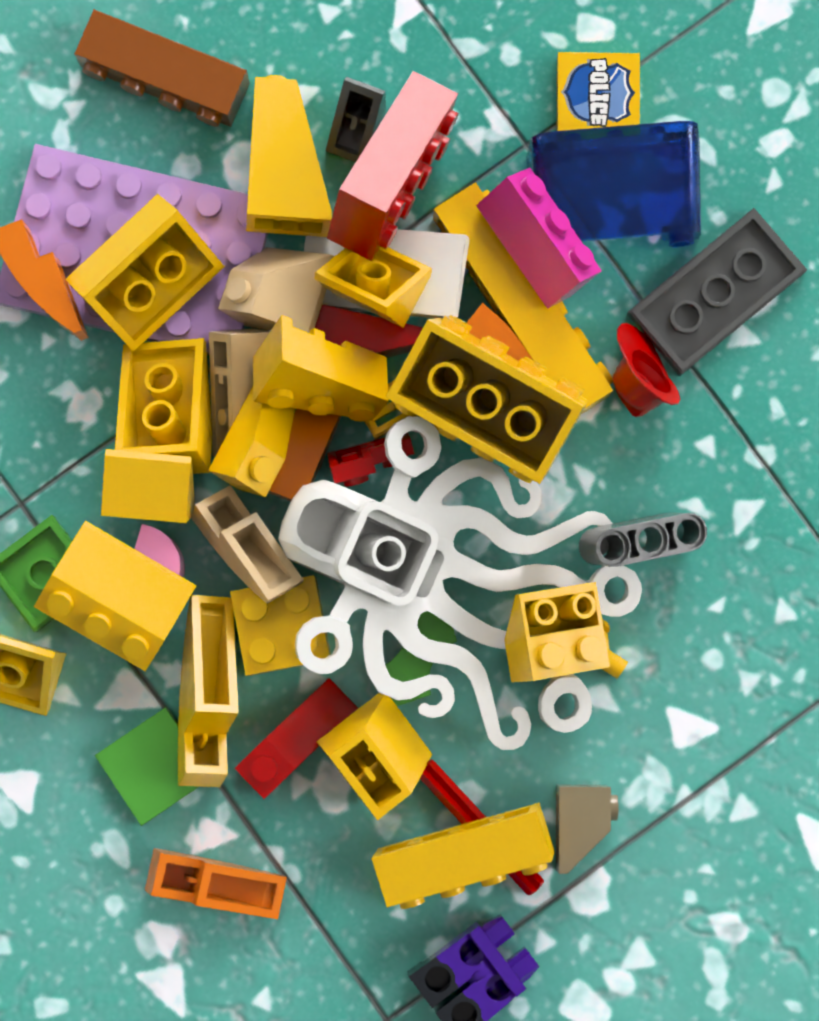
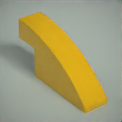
[178,595,238,787]

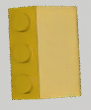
[65,194,225,352]
[34,520,197,672]

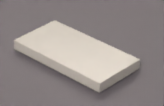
[304,229,470,318]

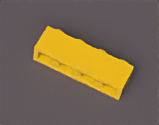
[371,802,555,909]

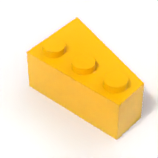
[253,315,389,422]

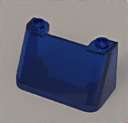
[526,121,701,247]

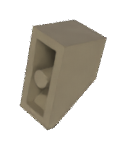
[556,784,618,874]

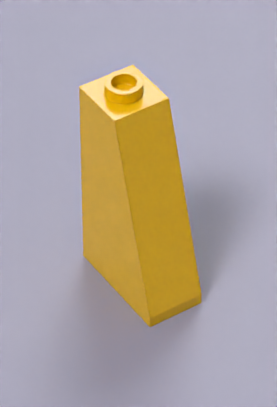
[246,75,332,237]

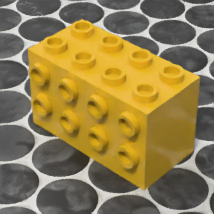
[386,315,589,484]

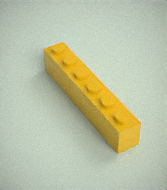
[433,182,613,414]

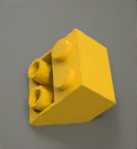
[504,582,610,683]
[317,693,433,820]

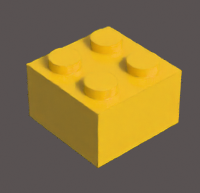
[230,575,331,676]

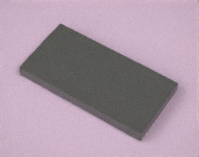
[627,208,807,376]

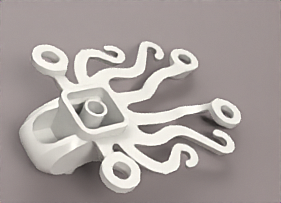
[278,416,642,750]

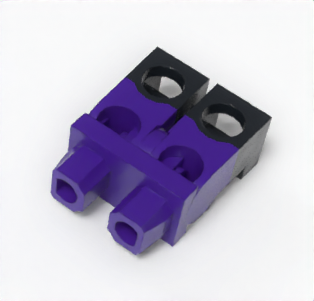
[407,914,540,1021]

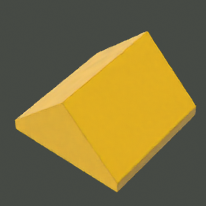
[314,247,432,328]
[101,449,195,523]
[0,634,66,716]

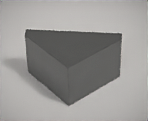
[325,77,386,162]

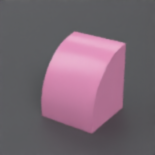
[134,524,185,578]

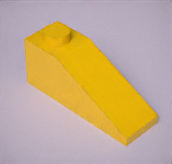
[208,386,295,497]

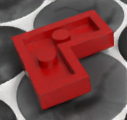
[327,433,414,487]

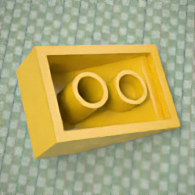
[115,338,212,474]

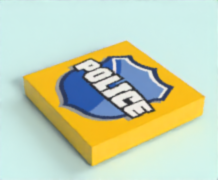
[557,52,640,137]

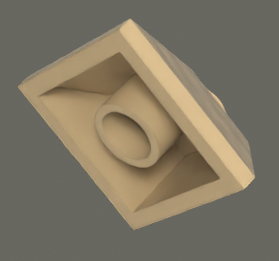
[218,247,335,333]

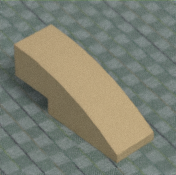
[191,485,304,604]

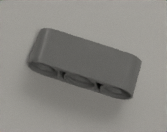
[579,512,707,567]

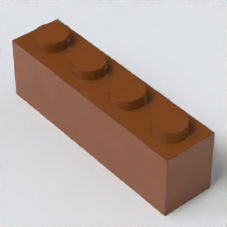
[74,9,250,127]

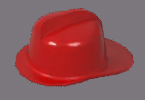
[612,323,681,417]

